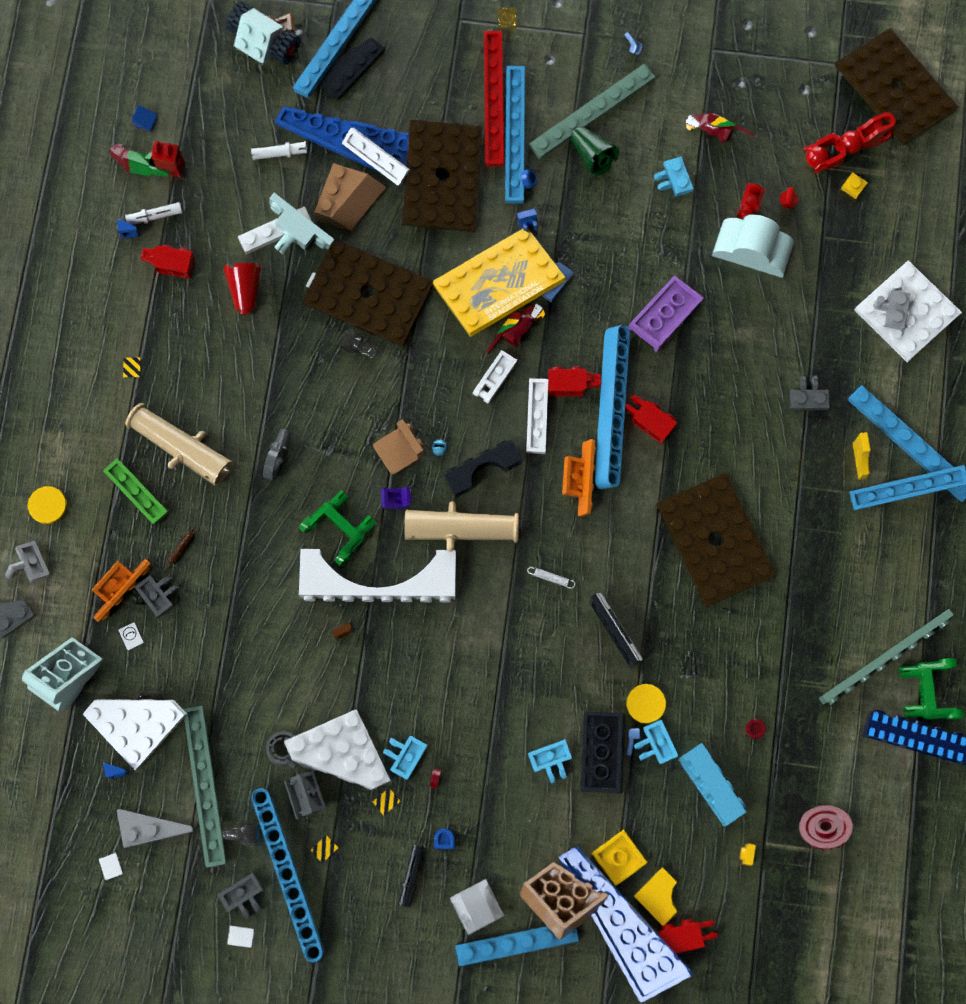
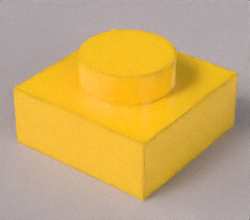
[841,172,868,199]
[740,844,756,866]

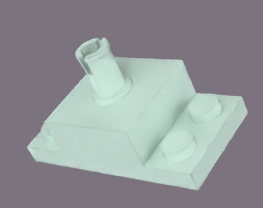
[269,193,334,255]

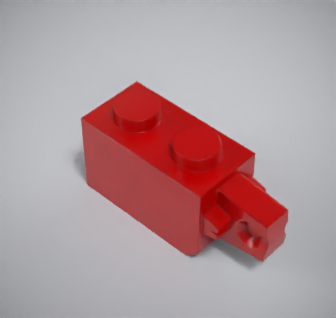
[140,245,195,279]
[548,367,601,397]

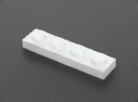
[342,128,410,186]
[238,206,312,255]
[526,378,548,454]

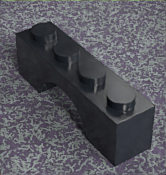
[444,439,523,499]

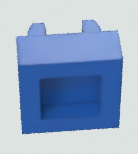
[517,208,538,232]

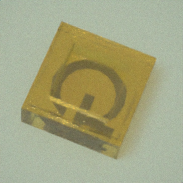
[498,7,517,28]

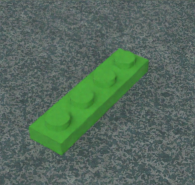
[103,458,169,526]

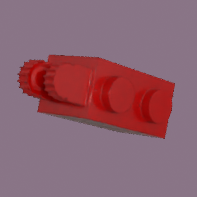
[151,141,185,178]
[736,183,765,220]
[625,395,677,445]
[657,919,718,954]

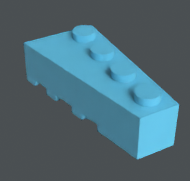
[678,743,746,827]

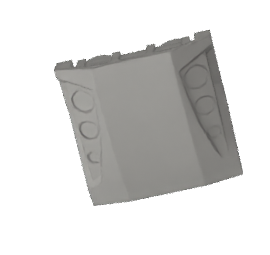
[450,879,504,935]

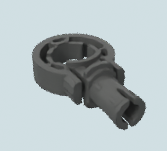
[263,429,291,481]
[266,731,317,774]

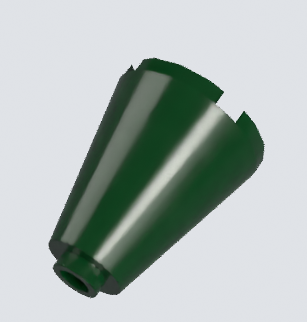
[571,127,619,176]

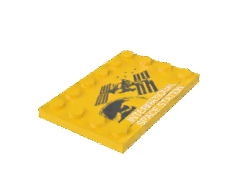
[433,228,566,337]

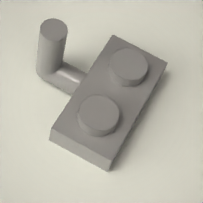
[873,290,911,331]
[5,541,50,583]

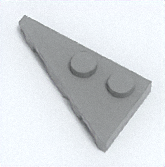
[117,809,194,848]

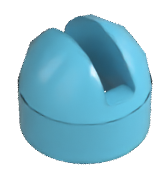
[432,439,447,456]

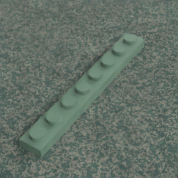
[529,64,655,160]
[819,609,953,705]
[183,706,227,868]

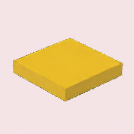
[591,830,648,887]

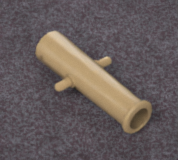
[125,403,232,486]
[405,501,519,552]

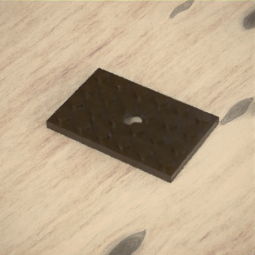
[834,28,959,146]
[402,119,482,232]
[302,238,434,347]
[656,473,776,608]

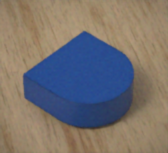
[434,828,455,849]

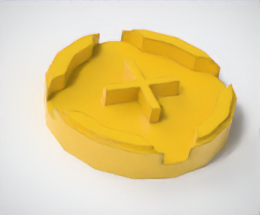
[28,486,67,525]
[626,684,666,724]

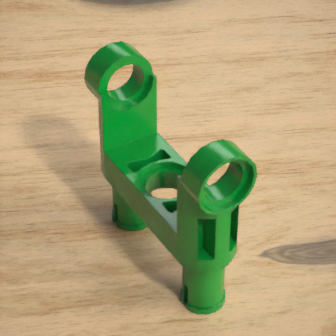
[299,490,377,567]
[898,658,965,720]

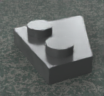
[0,600,36,639]

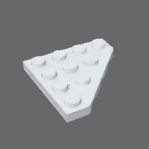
[83,699,187,770]
[284,709,390,790]

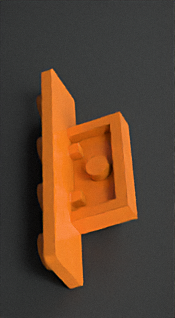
[562,439,596,517]
[92,559,150,622]

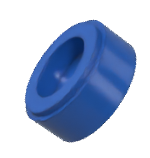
[521,169,537,189]

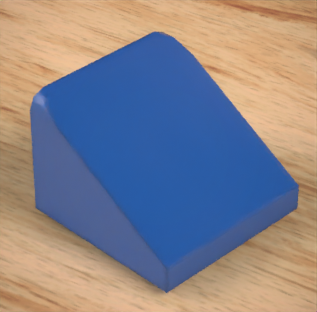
[132,105,158,132]
[117,219,140,238]
[103,763,129,779]

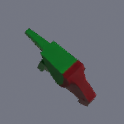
[110,144,169,177]

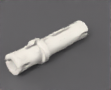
[251,141,307,160]
[125,202,182,225]

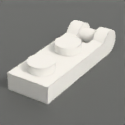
[473,350,517,404]

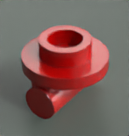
[779,187,798,209]

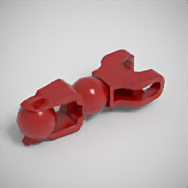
[803,112,895,173]

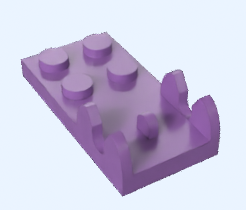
[628,275,703,353]

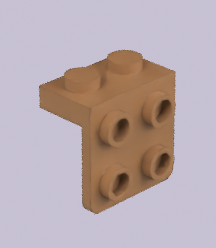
[373,419,425,475]

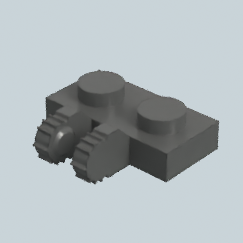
[789,376,829,410]
[135,575,179,618]
[218,873,264,920]

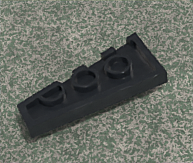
[318,37,385,101]

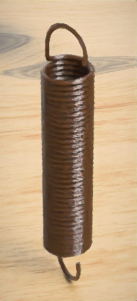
[166,527,196,568]

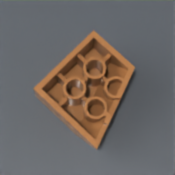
[314,163,387,232]
[520,862,609,940]

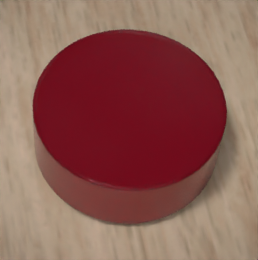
[745,719,766,739]
[430,768,442,789]

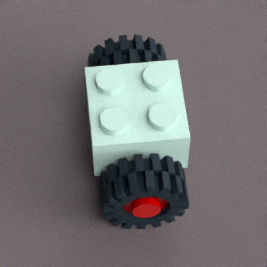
[225,1,301,65]

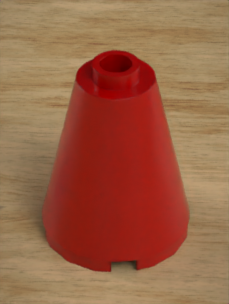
[224,263,261,315]

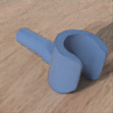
[625,32,642,55]
[626,728,640,756]

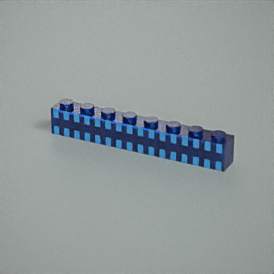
[862,710,966,766]

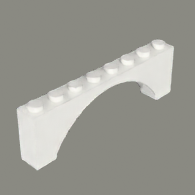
[299,549,456,603]

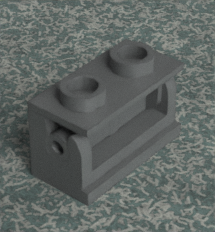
[284,771,326,819]

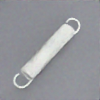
[527,567,575,589]

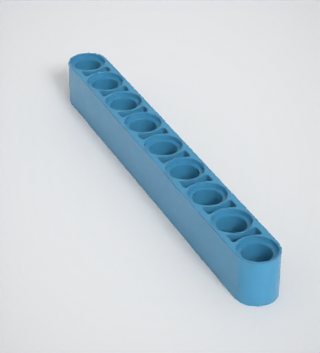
[595,325,630,489]
[252,788,324,962]

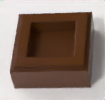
[332,623,354,641]

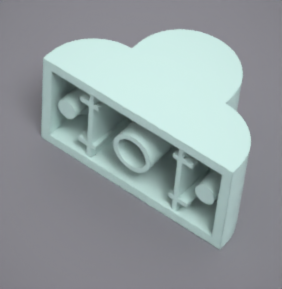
[712,215,794,278]
[22,637,102,712]

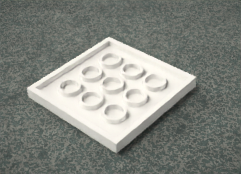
[854,261,962,362]

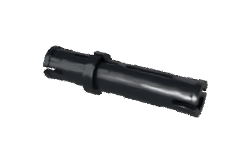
[398,844,424,908]

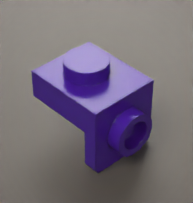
[381,486,412,509]

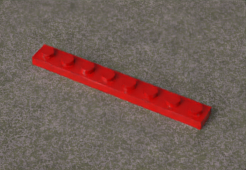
[484,31,504,167]

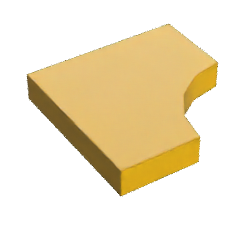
[853,432,871,480]
[634,867,677,926]

